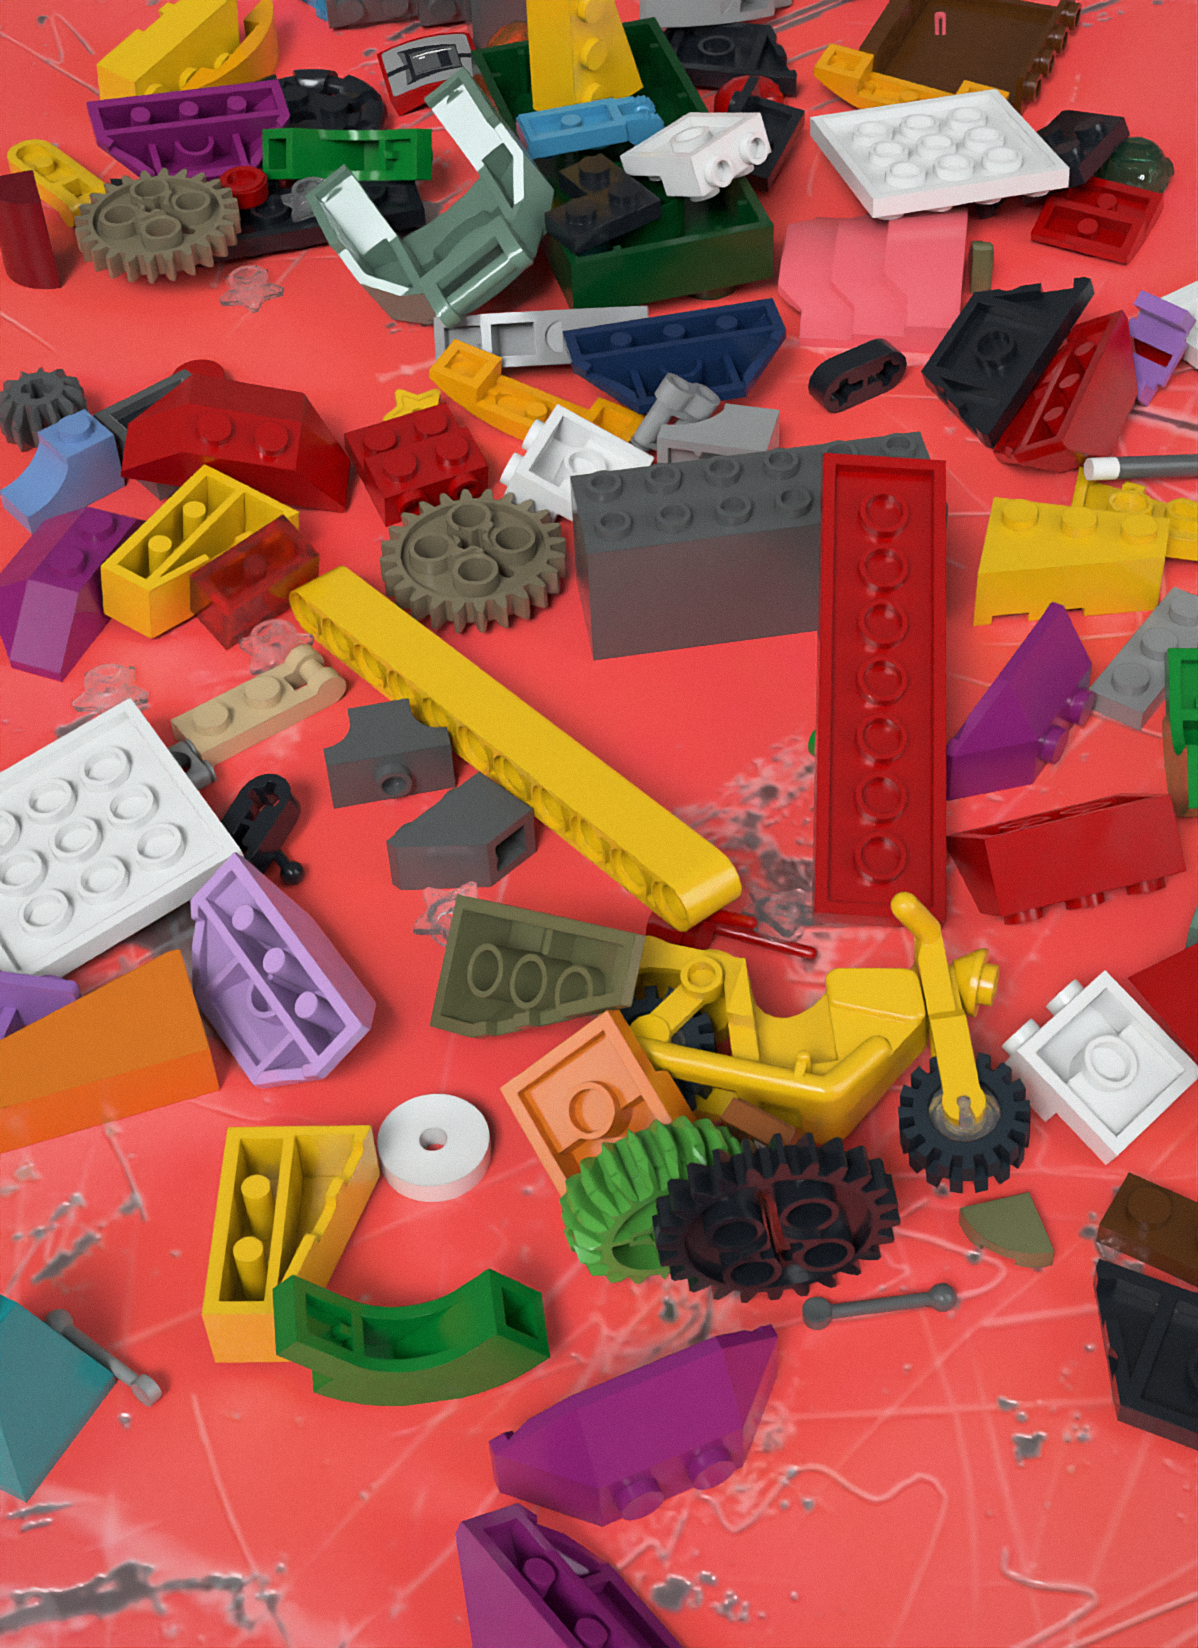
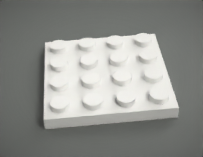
[810,89,1070,220]
[0,698,245,977]

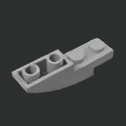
[639,0,792,28]
[433,306,649,368]

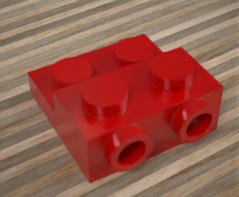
[344,402,489,527]

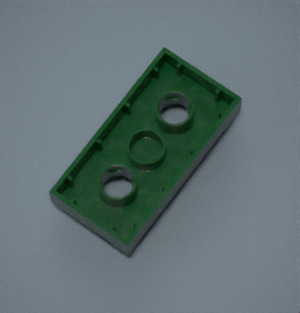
[471,17,774,309]

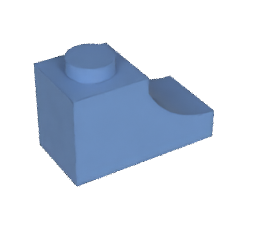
[0,409,125,534]

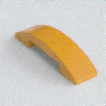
[180,0,279,91]
[813,43,1010,109]
[429,339,646,445]

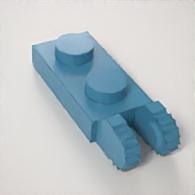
[516,95,665,159]

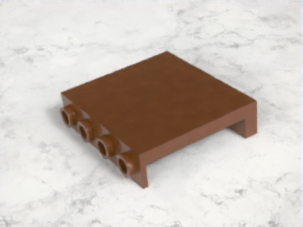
[859,0,1082,116]

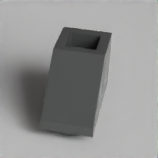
[386,772,536,890]

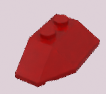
[993,309,1138,473]
[120,374,350,513]

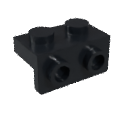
[727,76,805,193]

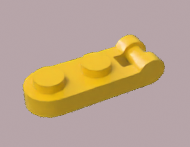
[7,139,106,228]

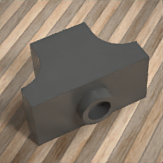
[323,698,456,809]

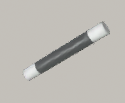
[1084,454,1198,481]

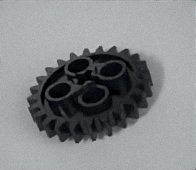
[652,1133,900,1303]

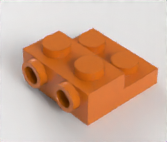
[499,1010,697,1197]

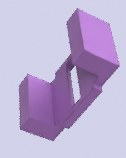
[1128,290,1197,407]

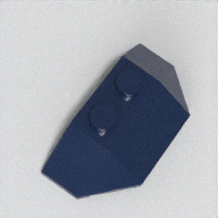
[562,298,786,414]

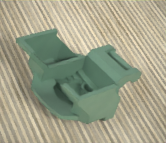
[305,66,554,330]

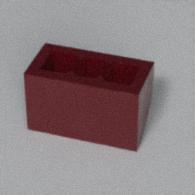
[0,170,61,289]

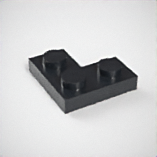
[544,153,661,255]

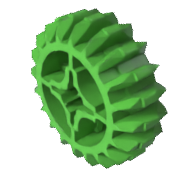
[559,1115,741,1284]

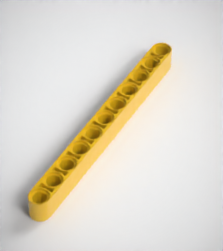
[289,565,742,932]

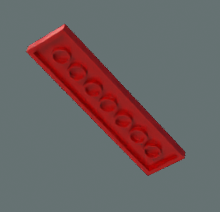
[811,453,946,930]

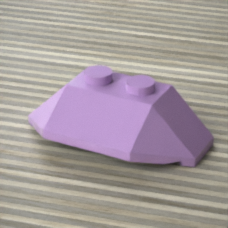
[191,852,376,1089]

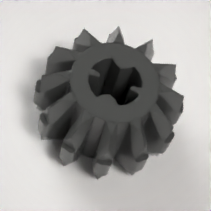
[0,367,89,452]

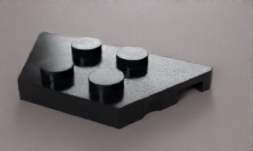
[664,22,797,95]
[973,110,1130,219]
[921,277,1095,449]
[1093,1259,1198,1451]

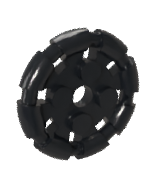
[254,69,388,168]

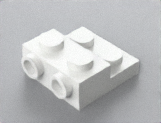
[620,112,772,202]
[499,404,655,523]
[1001,970,1198,1165]

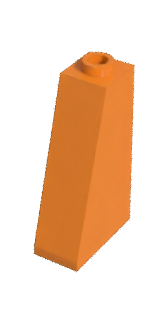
[0,948,220,1154]

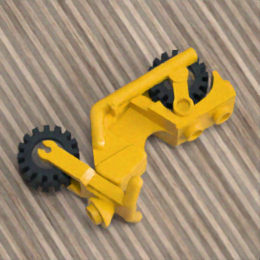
[599,891,1031,1194]

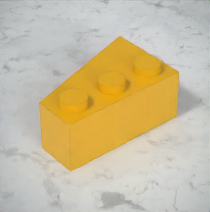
[96,0,240,100]
[526,0,643,111]
[100,464,299,639]
[973,497,1171,626]
[202,1125,380,1363]

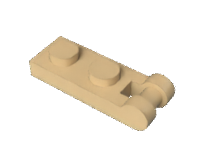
[170,644,346,767]

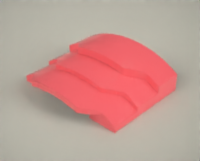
[778,206,968,353]

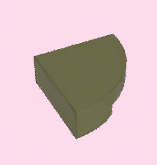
[968,241,994,293]
[958,1192,1055,1268]

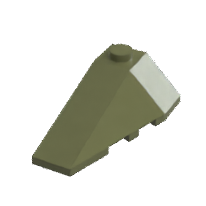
[429,894,646,1039]

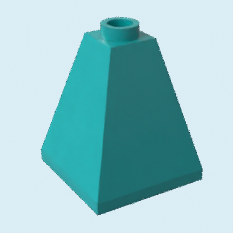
[0,1294,117,1503]

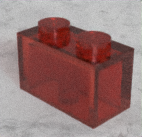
[189,514,320,651]

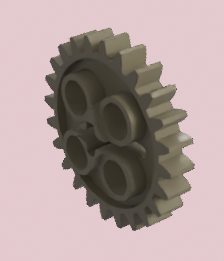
[74,168,242,283]
[379,489,567,633]

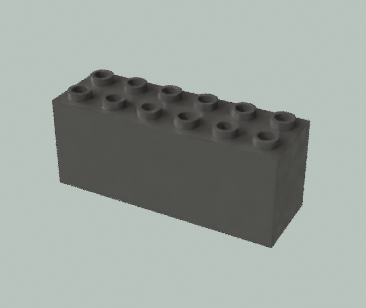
[570,431,948,661]

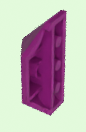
[86,79,290,182]
[0,507,147,682]
[946,602,1095,801]
[488,1324,778,1527]
[455,1503,683,1648]

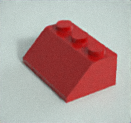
[946,793,1187,925]

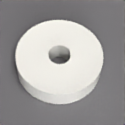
[377,1094,491,1202]

